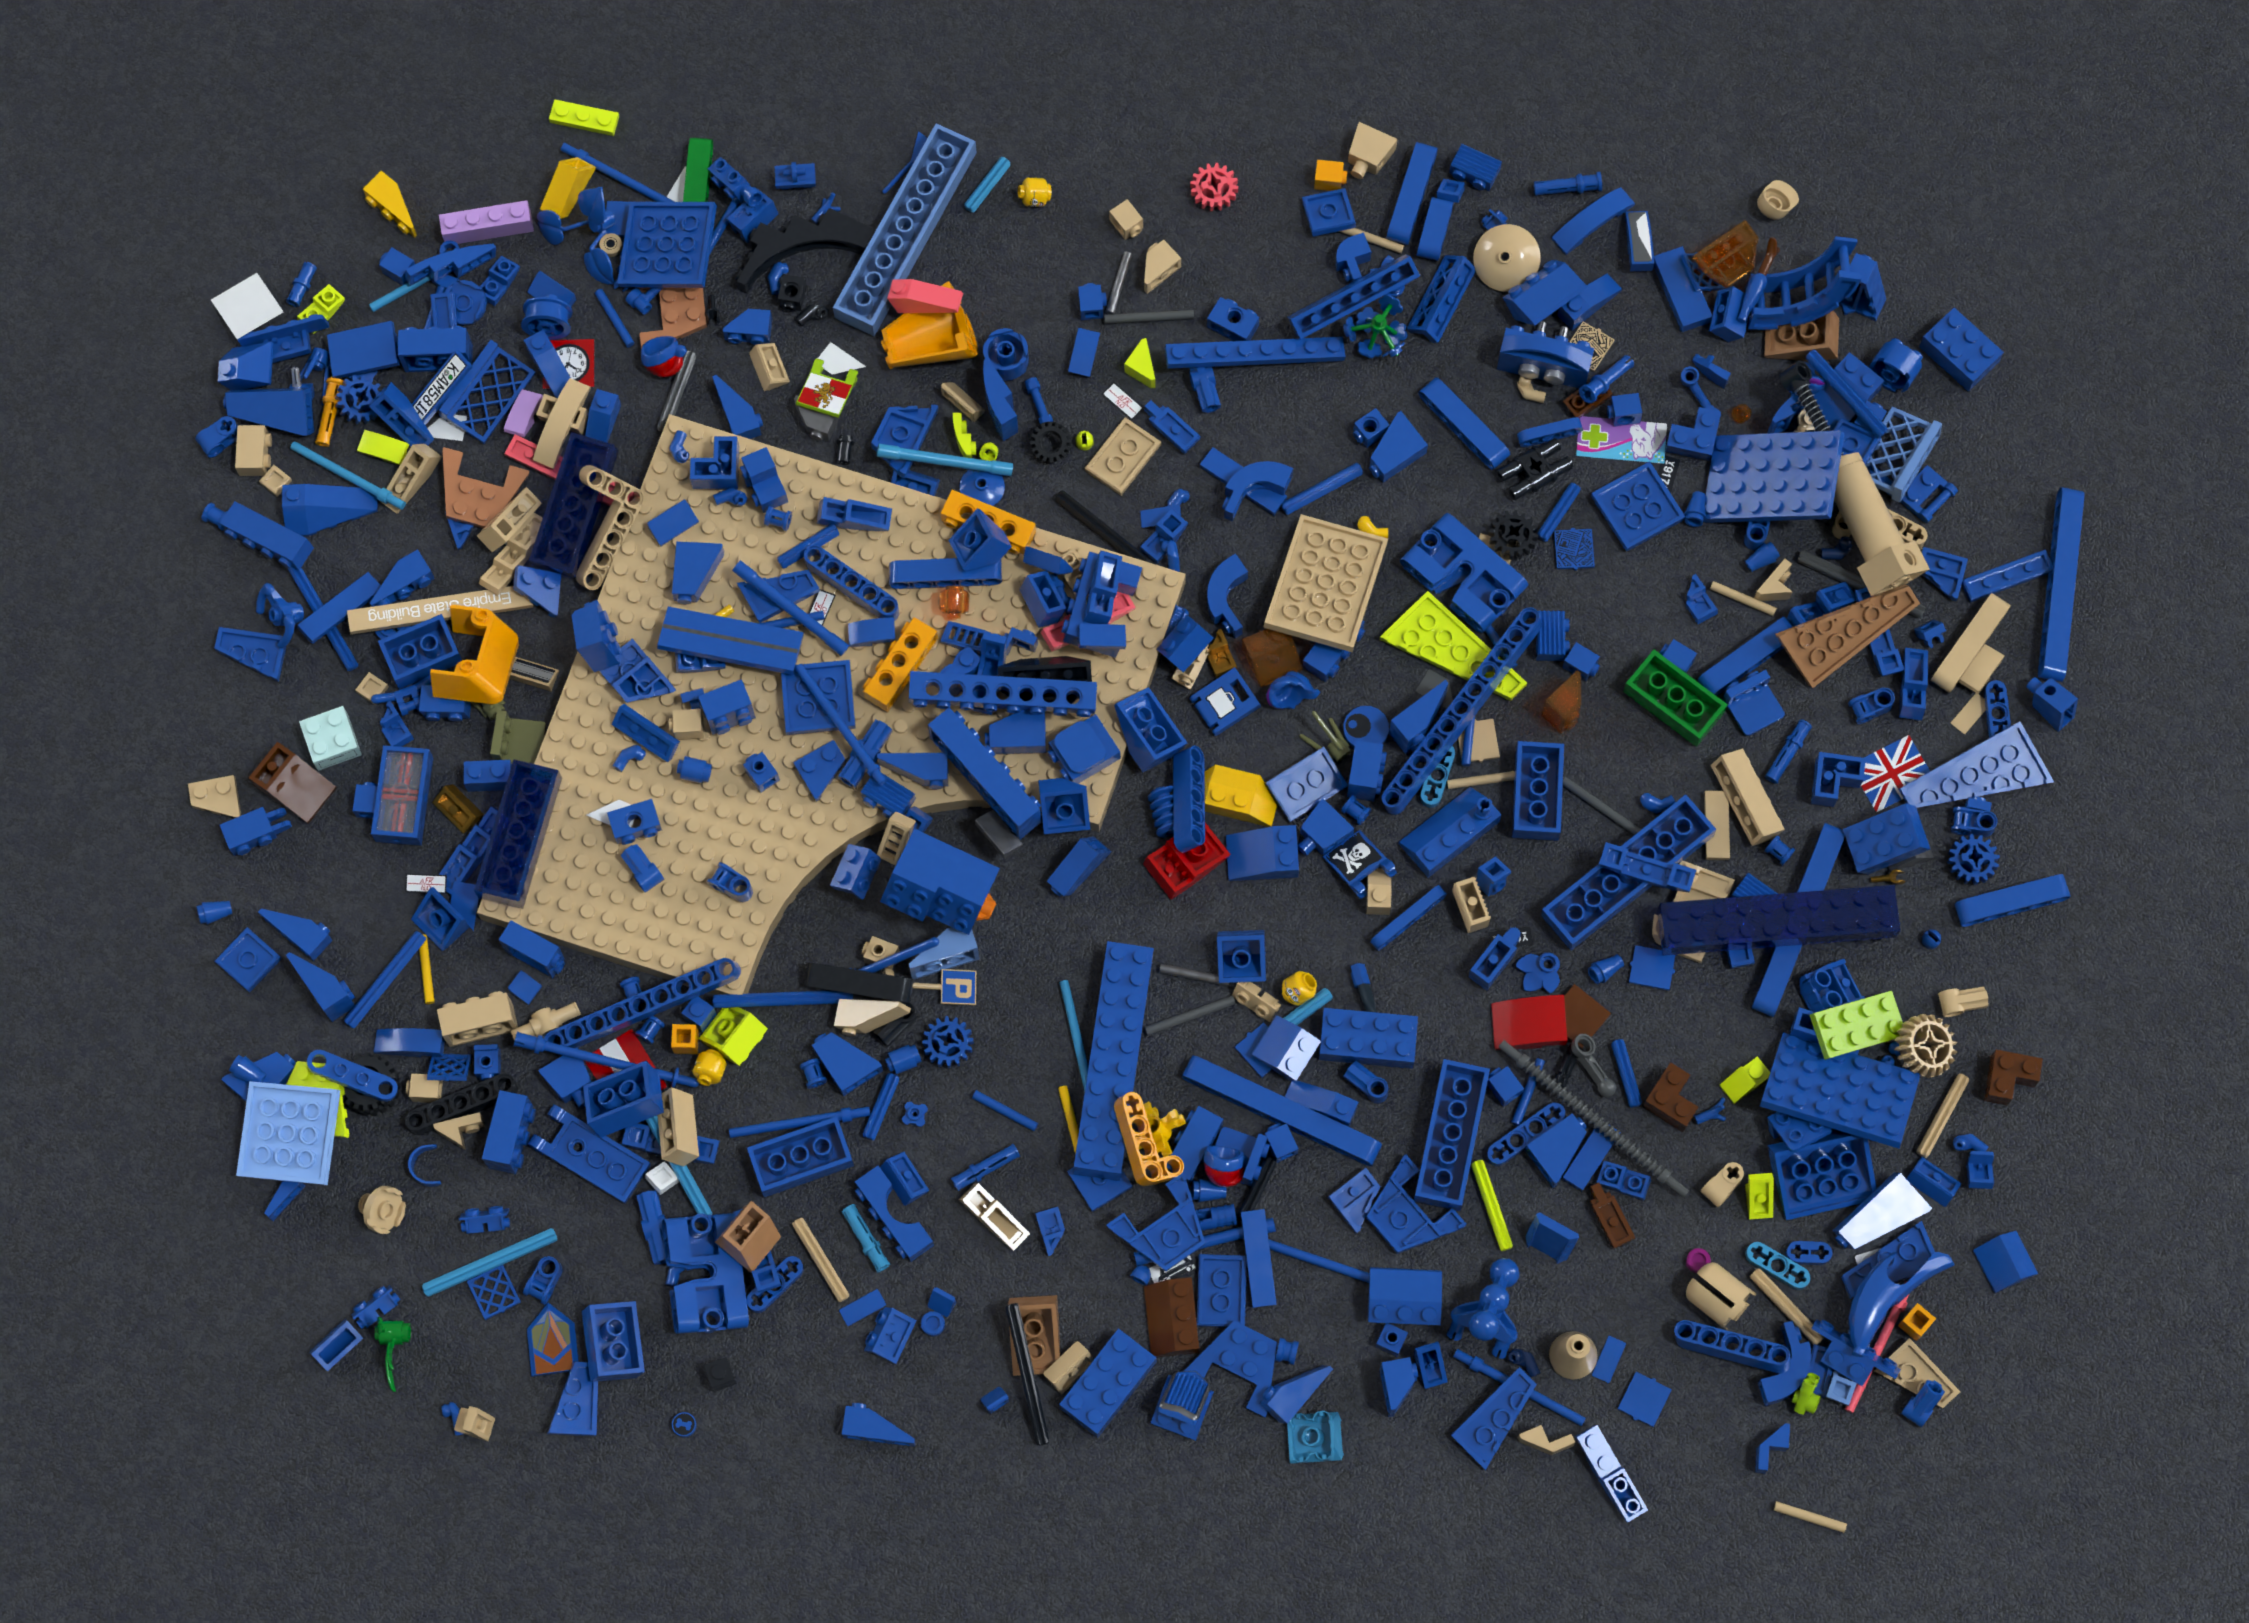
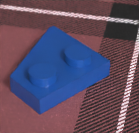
[1921,547,1968,602]
[793,740,846,802]

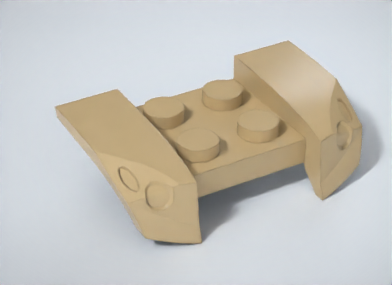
[1652,861,1735,963]

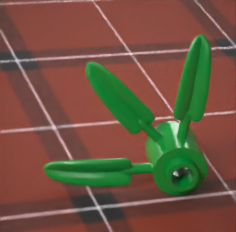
[375,1317,411,1392]

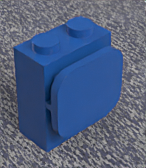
[1047,714,1121,784]

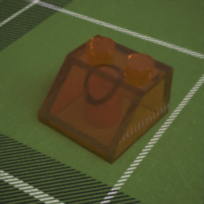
[1242,629,1303,687]
[1541,670,1581,733]

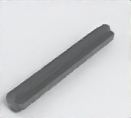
[657,350,696,432]

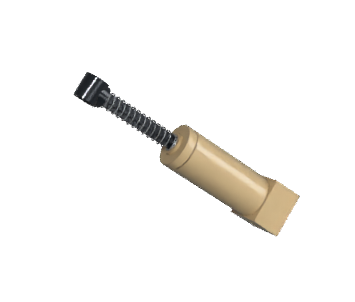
[1779,361,1930,596]

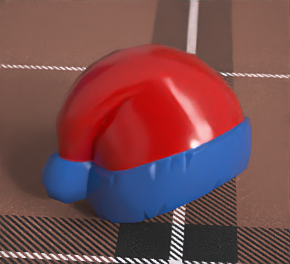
[641,336,687,377]
[1204,1146,1249,1187]

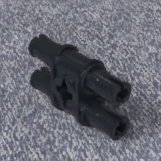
[1497,438,1574,501]

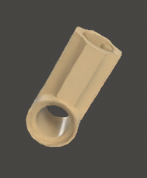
[1938,987,1989,1017]

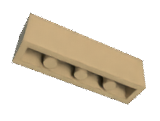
[1711,749,1785,846]

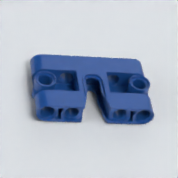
[1400,513,1528,633]
[662,1213,749,1334]

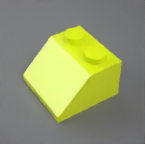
[699,1007,768,1066]

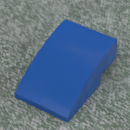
[983,358,1018,441]

